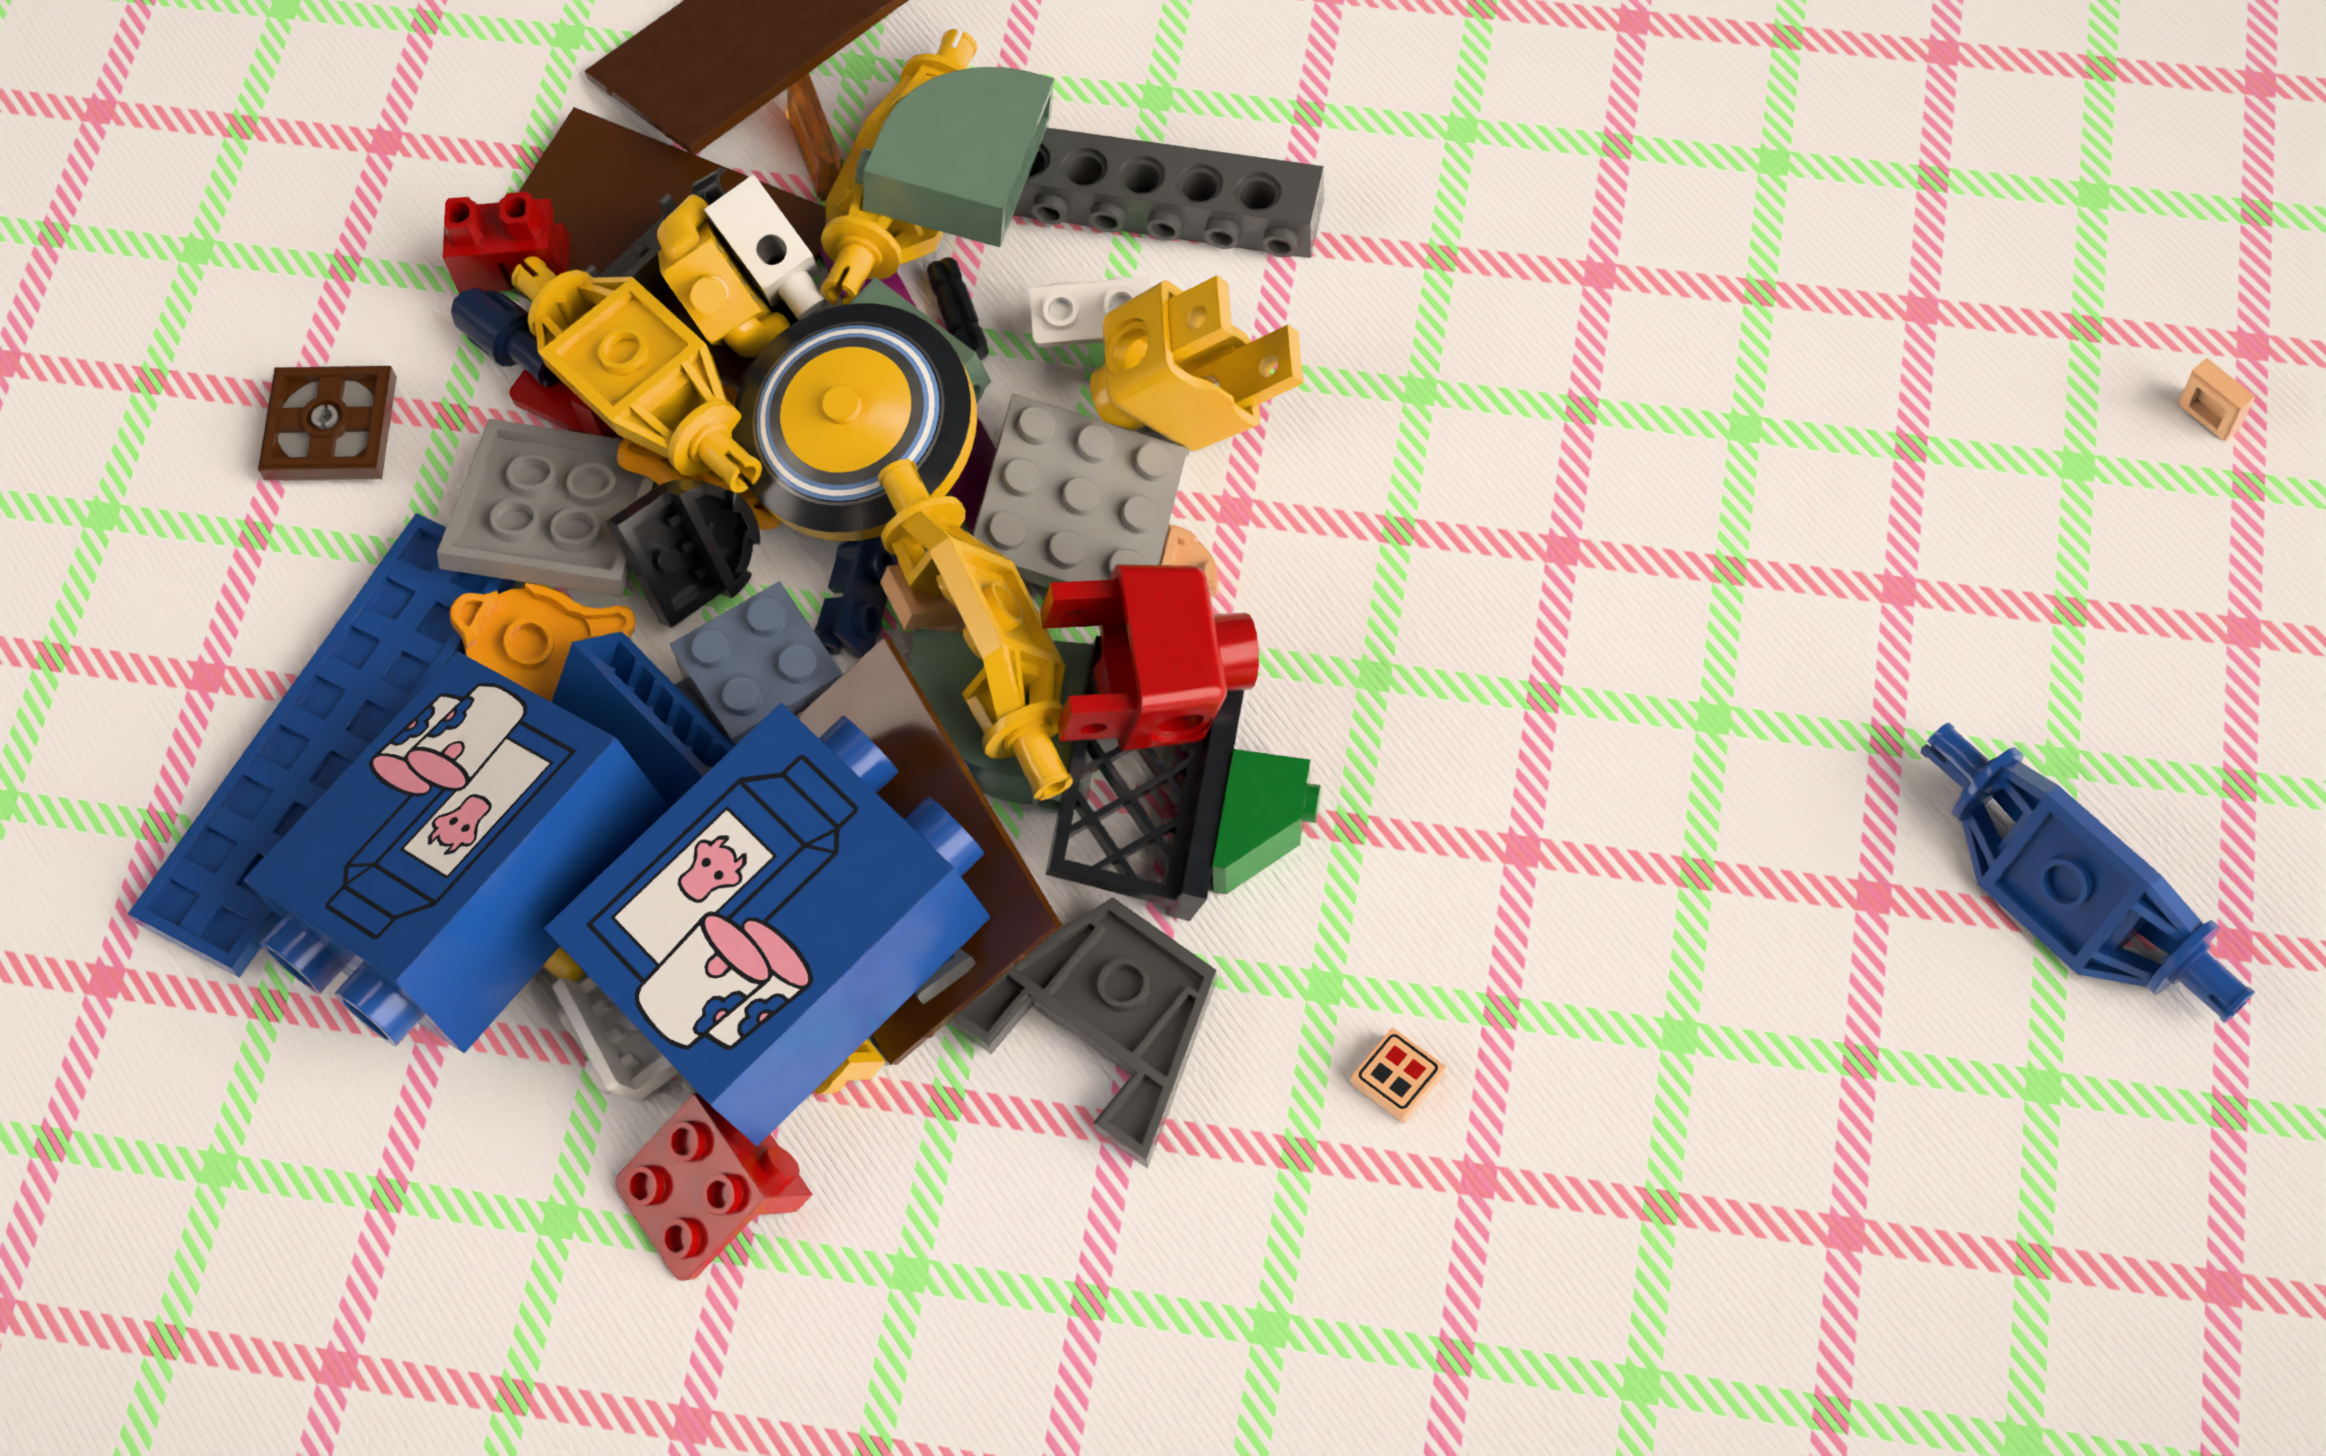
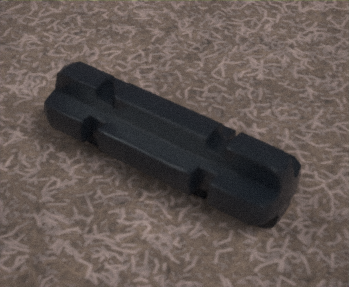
[927,257,989,360]

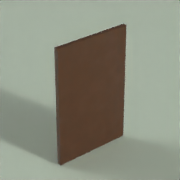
[584,0,909,156]
[510,107,826,387]
[797,638,1062,1065]

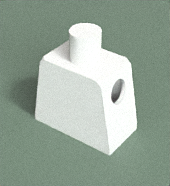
[704,174,827,321]

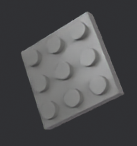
[972,393,1188,588]
[437,419,659,597]

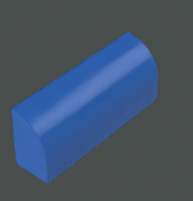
[552,631,735,808]

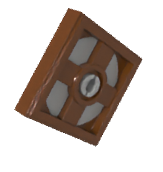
[258,366,397,480]

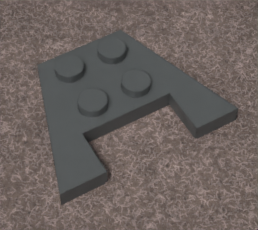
[947,897,1218,1169]

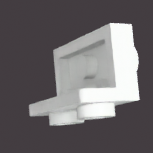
[1029,277,1151,348]
[552,977,679,1102]

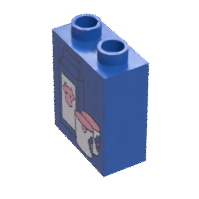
[243,651,670,1054]
[544,702,991,1146]

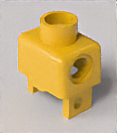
[1090,275,1303,451]

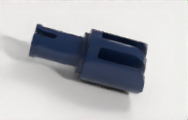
[451,288,561,387]

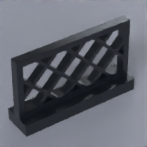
[1045,635,1244,921]

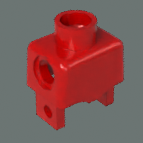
[1040,564,1259,752]

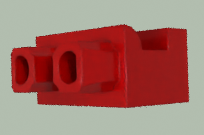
[442,191,570,294]

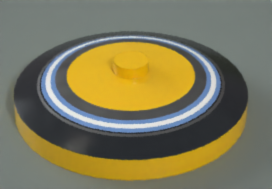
[732,303,977,541]

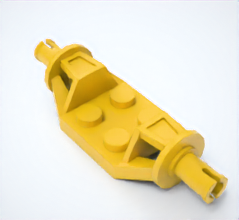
[820,29,977,306]
[511,256,762,493]
[878,459,1073,800]

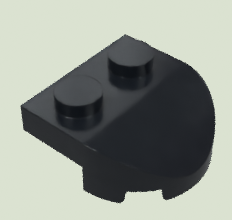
[606,479,760,628]

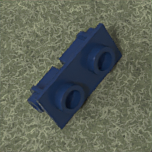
[814,537,898,659]

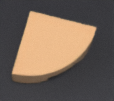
[1159,524,1219,597]

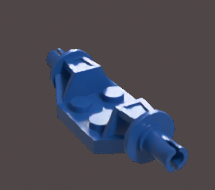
[1920,722,2255,1024]

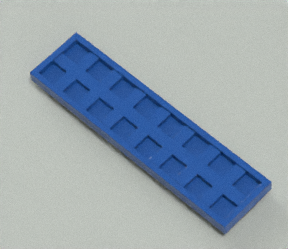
[128,513,516,978]

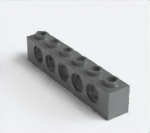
[1013,127,1324,258]

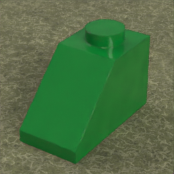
[1212,749,1321,894]

